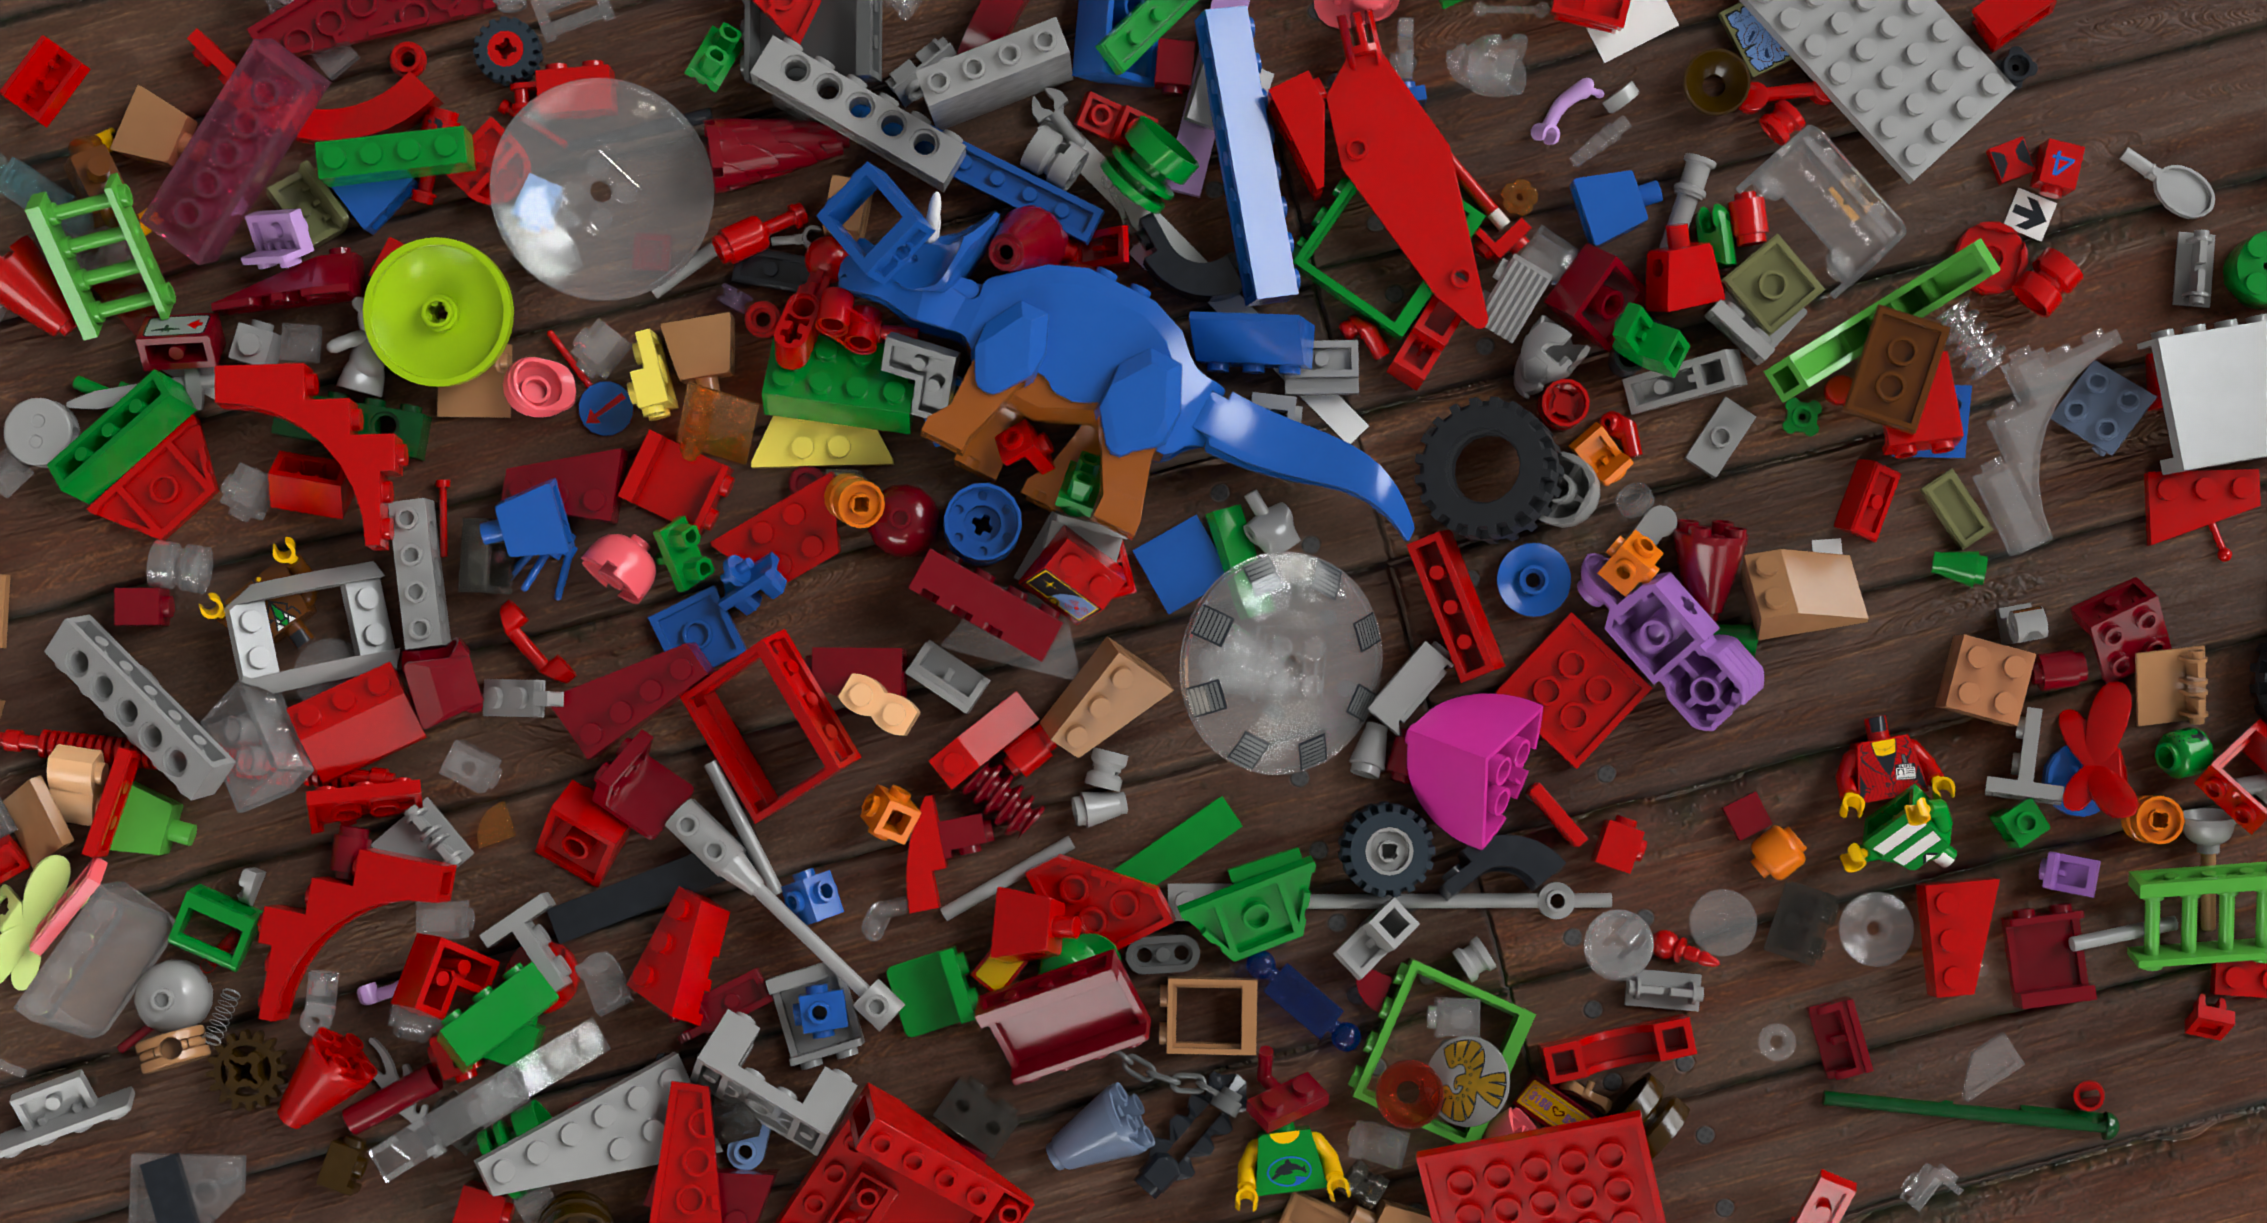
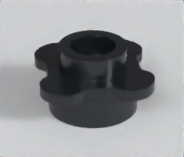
[1994,46,2038,90]

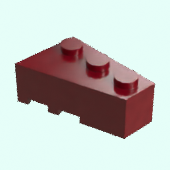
[501,448,629,524]
[643,1167,780,1223]

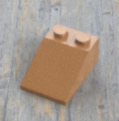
[1741,549,1869,641]

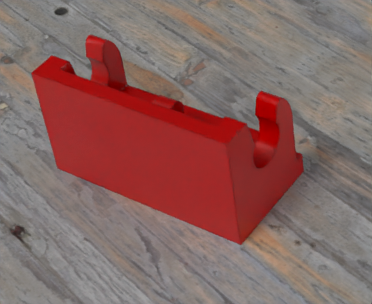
[1972,0,2057,53]

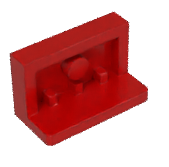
[0,35,91,127]

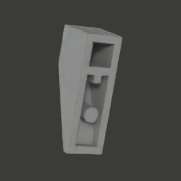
[1622,349,1748,415]

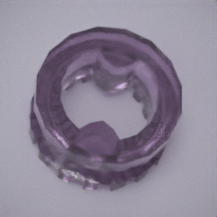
[715,283,753,315]

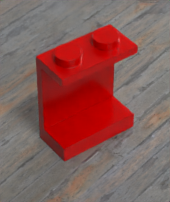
[618,429,735,536]

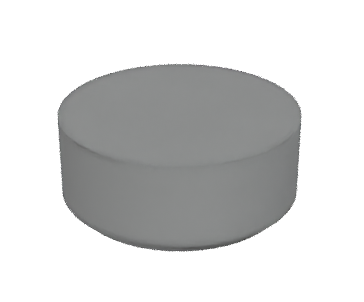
[1602,81,1639,114]

